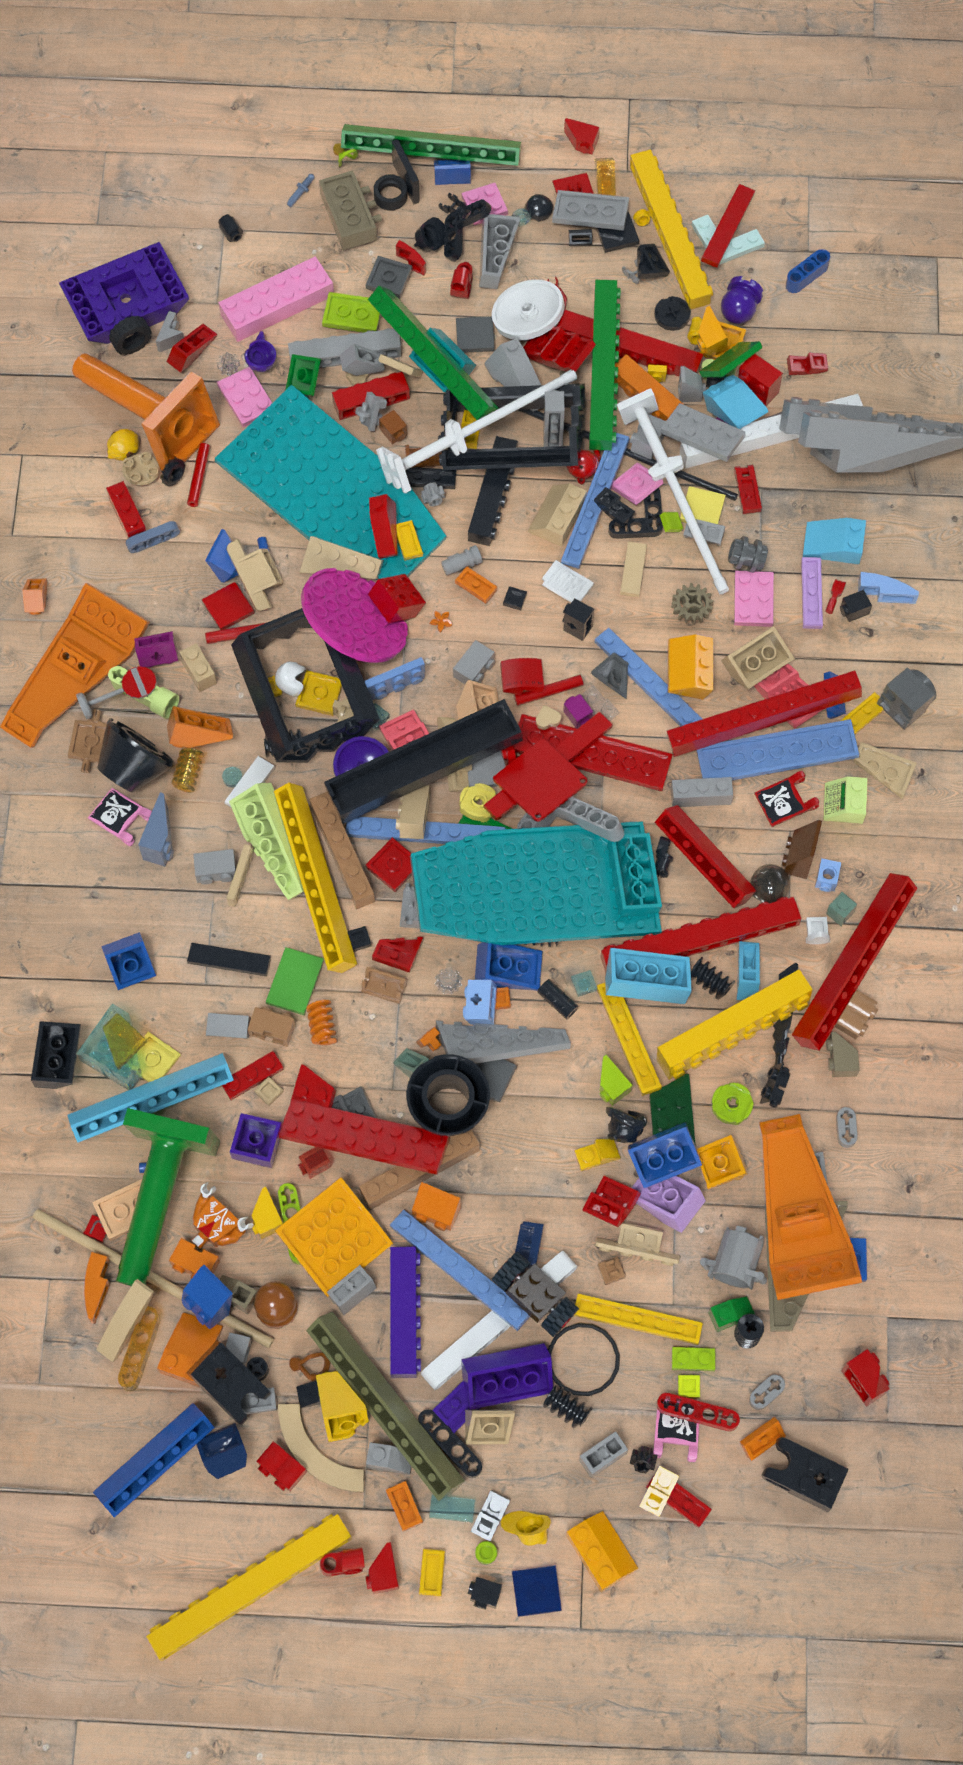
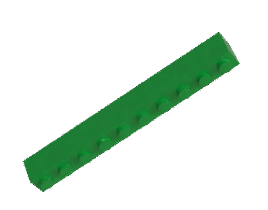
[341,124,521,166]
[589,279,621,451]
[367,285,499,420]

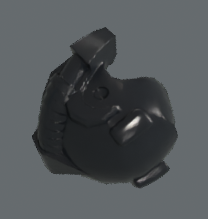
[606,1107,647,1143]

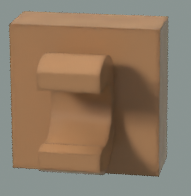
[597,1257,625,1285]

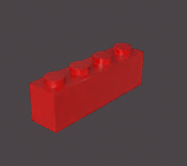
[332,371,410,420]

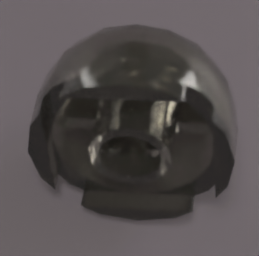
[750,864,790,903]

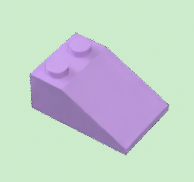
[632,1176,706,1233]

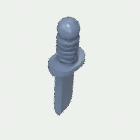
[287,174,315,207]

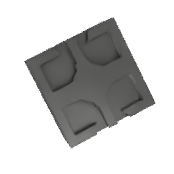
[877,667,937,730]

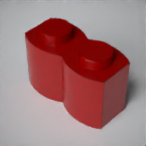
[256,1441,307,1492]

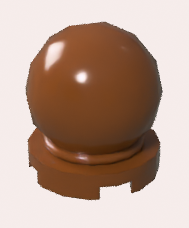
[254,1281,298,1329]

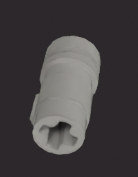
[441,545,483,575]

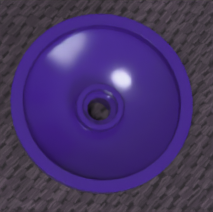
[333,736,389,777]

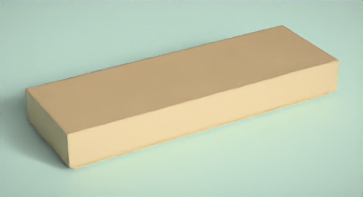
[620,542,647,597]
[227,844,253,907]

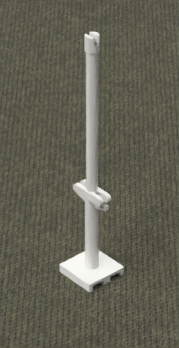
[376,369,577,493]
[617,388,729,594]

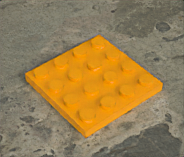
[274,1177,393,1297]

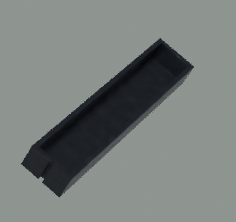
[324,699,523,824]

